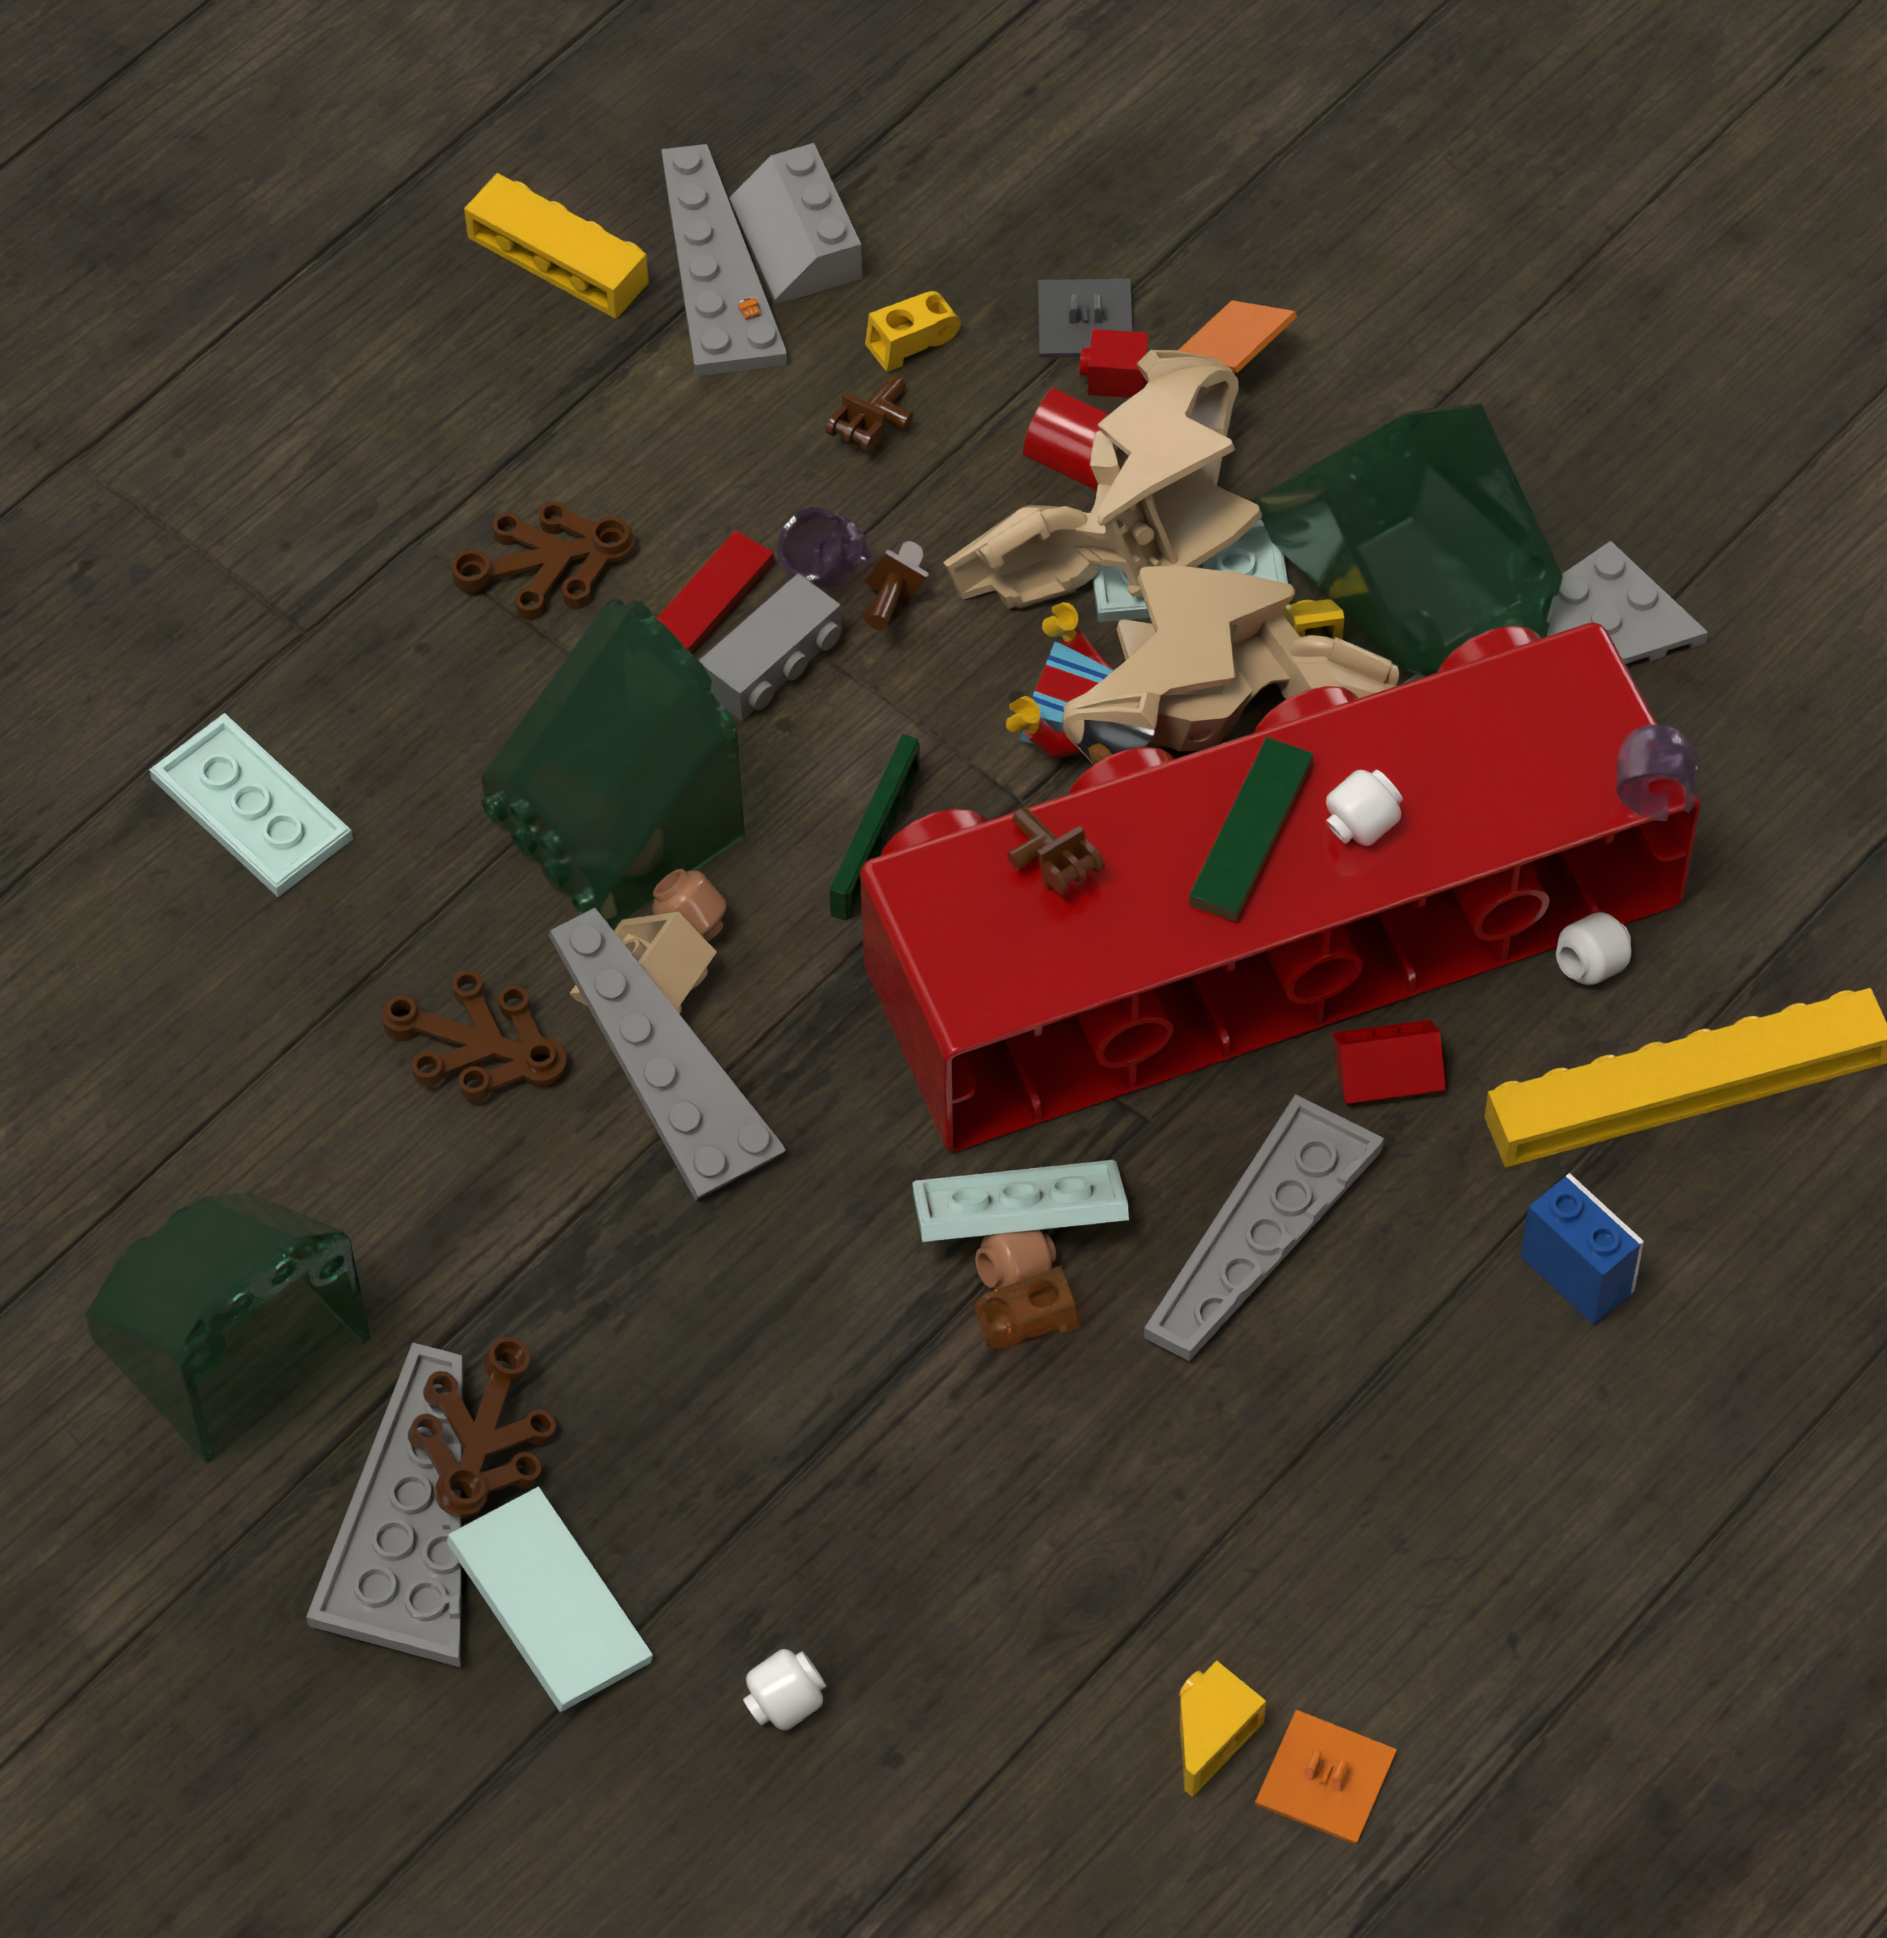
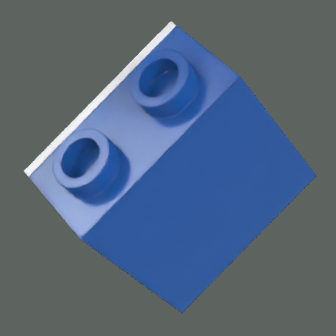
[1521,1173,1644,1325]

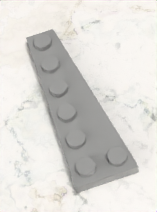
[662,144,787,377]
[548,908,786,1200]
[1144,1094,1384,1361]

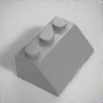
[729,143,862,305]

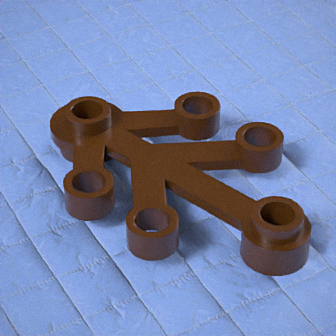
[451,501,635,620]
[382,970,567,1102]
[408,1337,556,1518]

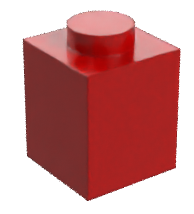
[1079,329,1148,398]

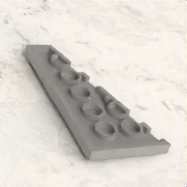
[1403,541,1708,684]
[306,1342,464,1667]

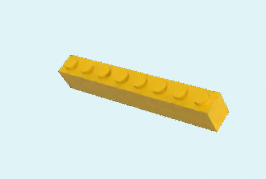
[1484,988,1887,1168]

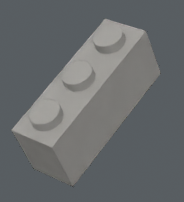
[698,573,842,721]

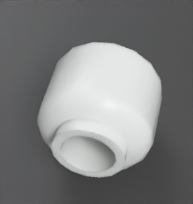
[1326,770,1403,846]
[1556,912,1632,985]
[743,1649,827,1730]

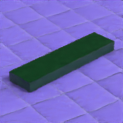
[829,734,920,921]
[1188,737,1314,922]

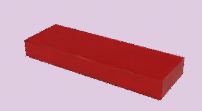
[649,530,775,659]

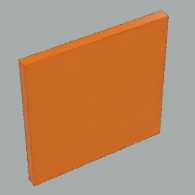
[1178,300,1298,373]
[1255,1710,1397,1845]

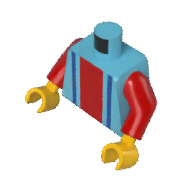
[1006,602,1114,759]

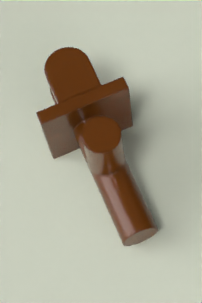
[826,375,913,453]
[864,541,929,630]
[1007,807,1105,894]

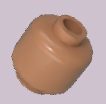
[652,869,726,942]
[975,1229,1056,1295]

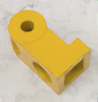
[865,291,961,373]

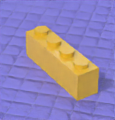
[464,173,649,319]

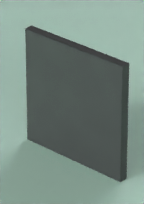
[1038,279,1132,358]

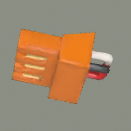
[738,298,761,320]

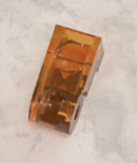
[974,1266,1081,1349]

